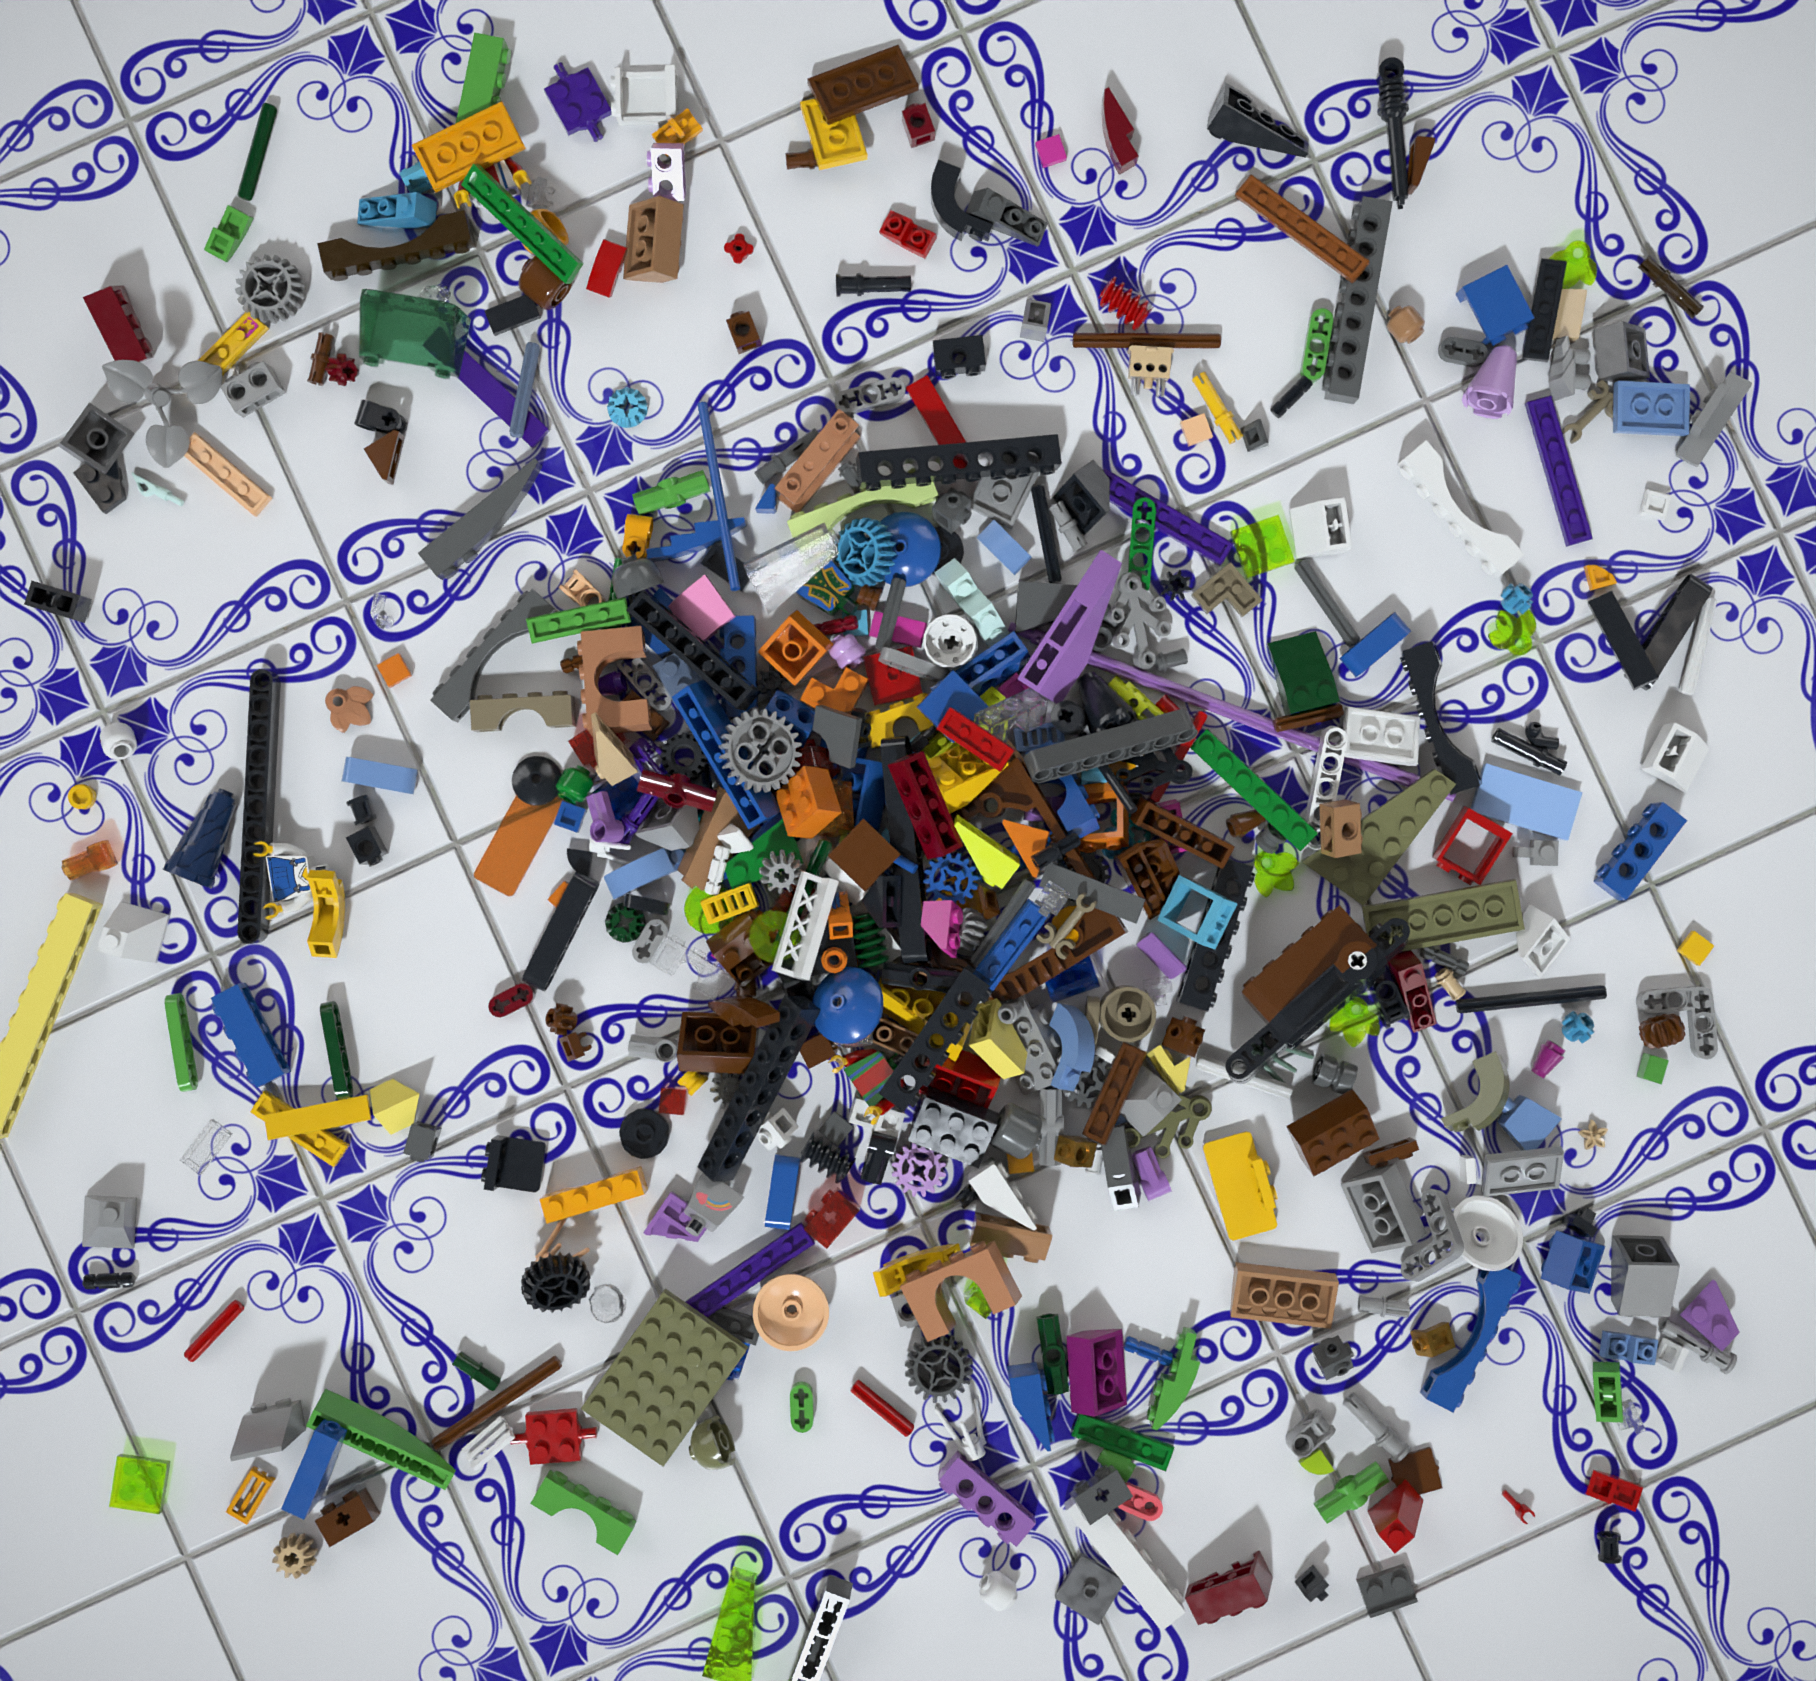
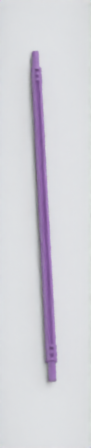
[1008,622,1456,802]

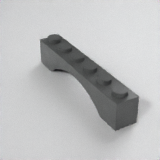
[430,589,558,723]

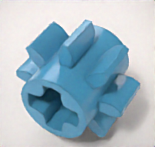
[1501,583,1533,614]
[1561,1011,1594,1044]

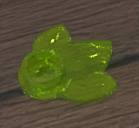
[1549,240,1597,289]
[1488,610,1536,656]
[1254,851,1299,897]
[1329,997,1380,1047]

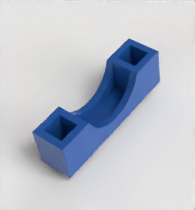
[1025,740,1100,838]

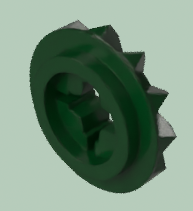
[605,903,645,943]

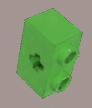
[1593,1362,1623,1423]

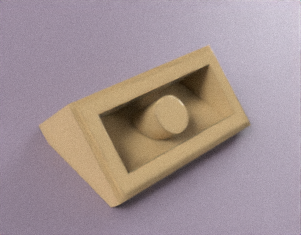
[1552,289,1587,343]

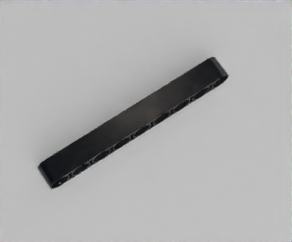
[880,735,932,964]

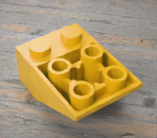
[927,745,1008,813]

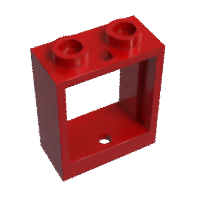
[1432,806,1513,885]

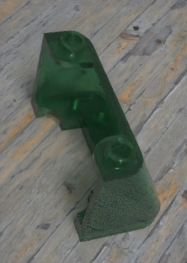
[359,289,471,379]

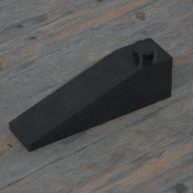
[1207,82,1309,158]

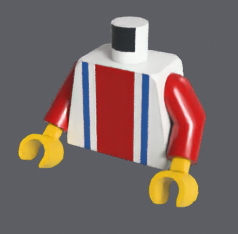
[454,157,532,209]

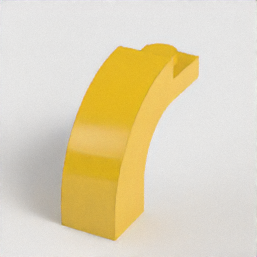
[307,870,345,958]
[873,1243,961,1297]

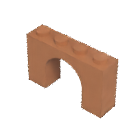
[577,626,652,736]
[900,1241,1022,1342]

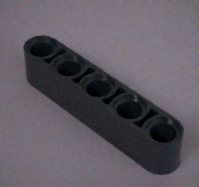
[1624,574,1713,691]
[522,871,600,992]

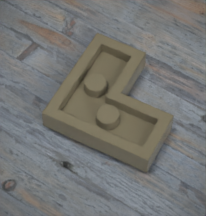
[1191,562,1263,617]

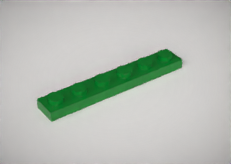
[461,164,584,284]
[1190,729,1319,851]

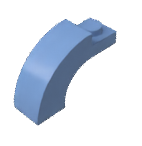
[604,848,686,899]
[1049,1003,1095,1091]

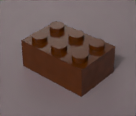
[677,1012,759,1074]
[1286,1089,1380,1177]

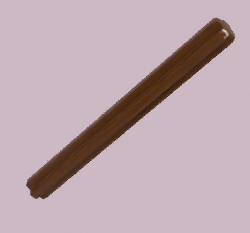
[1072,333,1221,348]
[431,1356,562,1451]

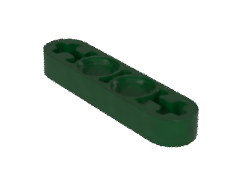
[320,1001,353,1100]

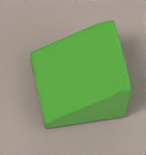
[1636,1053,1669,1084]

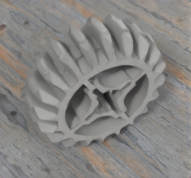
[235,254,305,324]

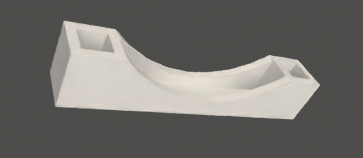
[1397,440,1525,578]

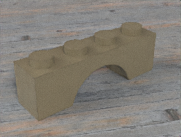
[470,691,576,732]

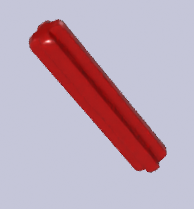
[184,1300,245,1362]
[850,1380,914,1437]

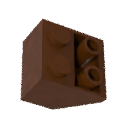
[706,911,776,988]

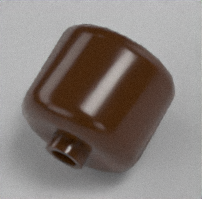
[518,256,574,310]

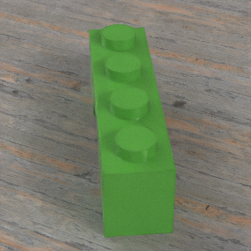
[530,1470,637,1556]

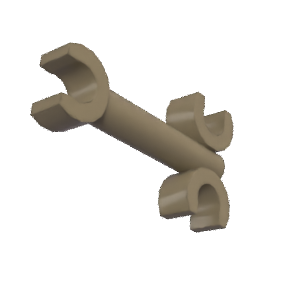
[1562,380,1613,444]
[1036,892,1097,959]

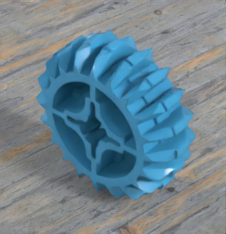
[833,518,897,587]

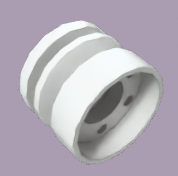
[923,614,979,670]

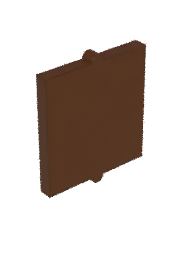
[1388,1447,1442,1495]

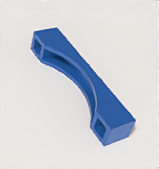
[1420,1268,1522,1413]

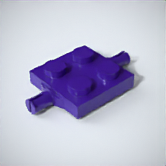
[544,62,612,142]

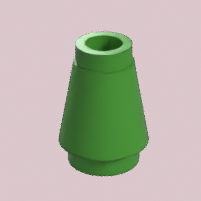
[1097,1448,1136,1483]

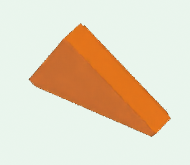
[1002,819,1050,878]

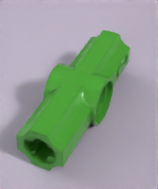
[632,470,711,516]
[1313,1461,1390,1524]

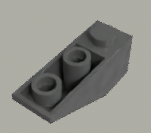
[966,187,1048,247]
[1101,1125,1141,1211]

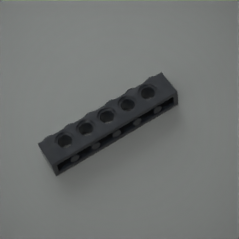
[626,591,761,711]
[1176,859,1255,1012]
[879,964,993,1111]

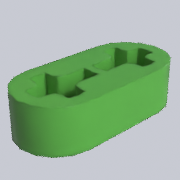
[790,1381,814,1433]

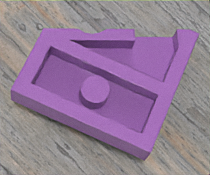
[643,1191,706,1242]
[1680,1279,1740,1352]

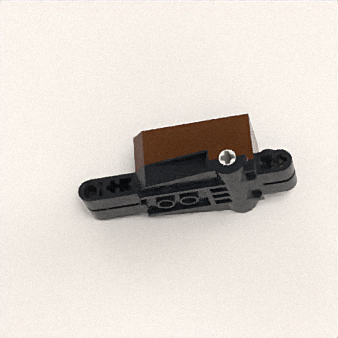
[1225,905,1410,1084]

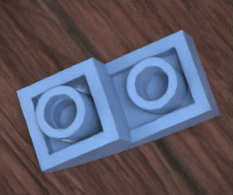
[976,520,1032,575]
[1599,1330,1658,1365]

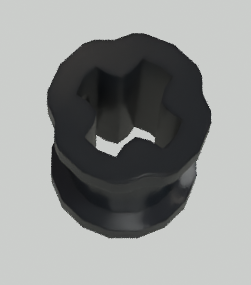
[346,795,377,826]
[1597,1531,1622,1564]

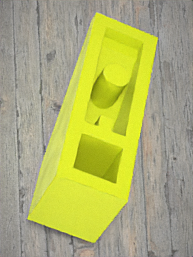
[954,815,1020,889]

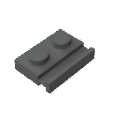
[1356,1564,1418,1618]

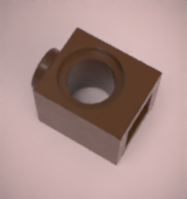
[726,311,762,354]

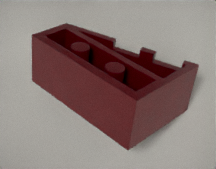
[83,285,153,363]
[1184,1550,1273,1625]

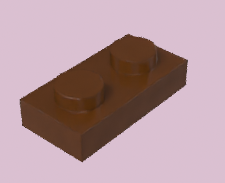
[1363,1137,1419,1168]

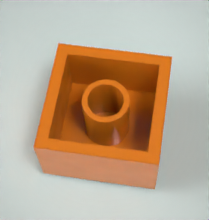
[758,610,834,686]
[775,766,842,839]

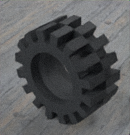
[661,733,708,780]

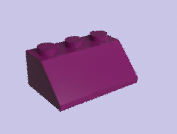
[1067,1329,1127,1417]

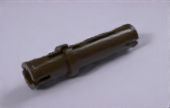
[1637,255,1704,319]

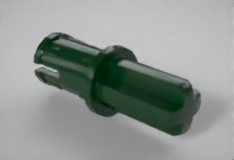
[452,1351,501,1391]

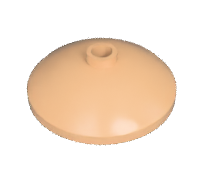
[753,1274,829,1351]

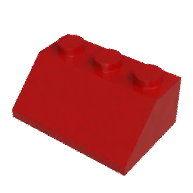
[918,1050,1001,1109]

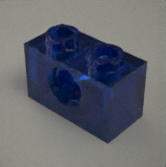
[1045,956,1101,1003]

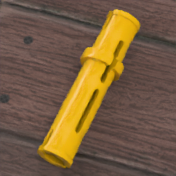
[1192,372,1244,444]

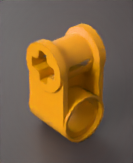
[622,514,653,559]

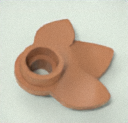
[325,686,373,733]

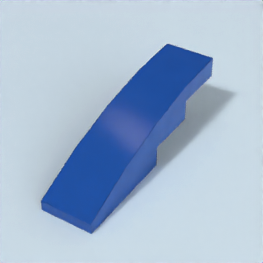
[646,517,747,562]

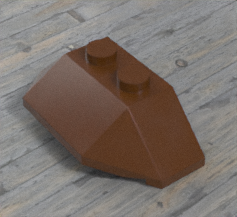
[1113,839,1180,920]

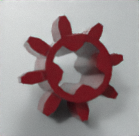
[325,353,359,386]

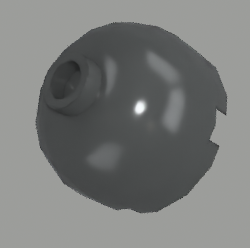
[612,554,664,599]

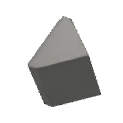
[1240,419,1269,452]

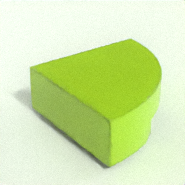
[1298,1447,1335,1475]

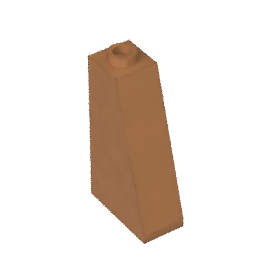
[677,786,758,891]

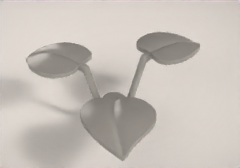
[102,360,222,468]

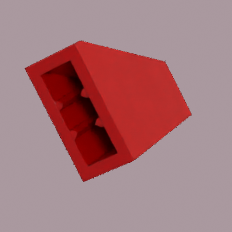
[1367,1479,1423,1554]

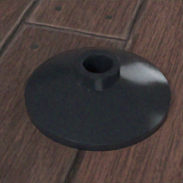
[512,756,562,806]

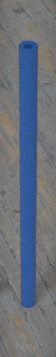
[697,402,741,591]

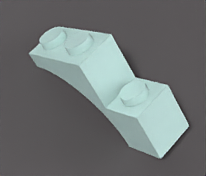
[935,558,1010,648]

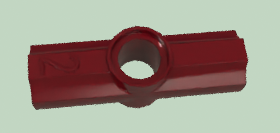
[637,769,717,812]

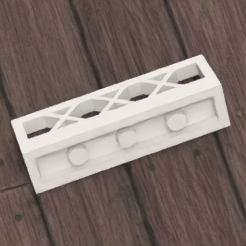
[772,871,839,980]

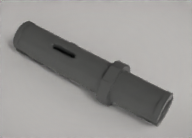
[754,428,819,485]

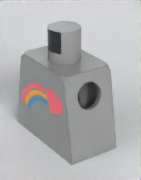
[684,1173,744,1236]

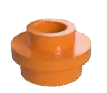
[821,947,847,973]

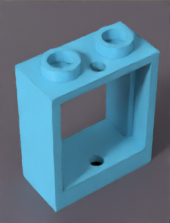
[1157,875,1237,949]

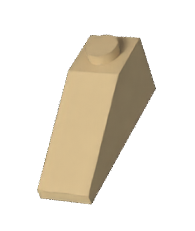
[591,712,638,786]

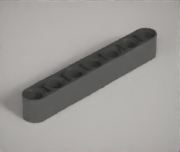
[1024,709,1198,783]

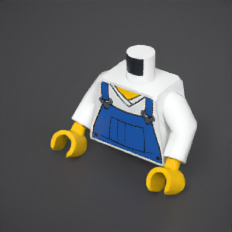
[253,841,330,920]

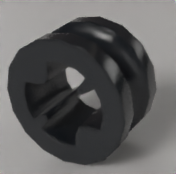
[954,1184,978,1209]

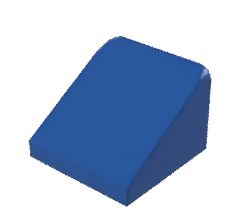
[755,484,777,514]

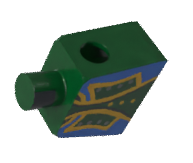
[796,556,859,617]

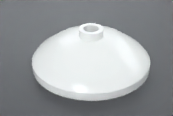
[1452,1195,1523,1271]

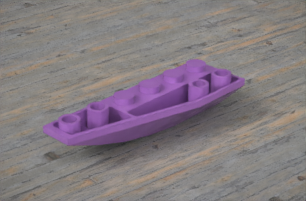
[1017,550,1122,704]

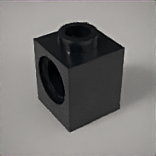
[346,826,388,867]

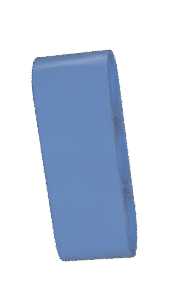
[341,757,418,794]

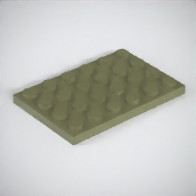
[581,1288,748,1467]

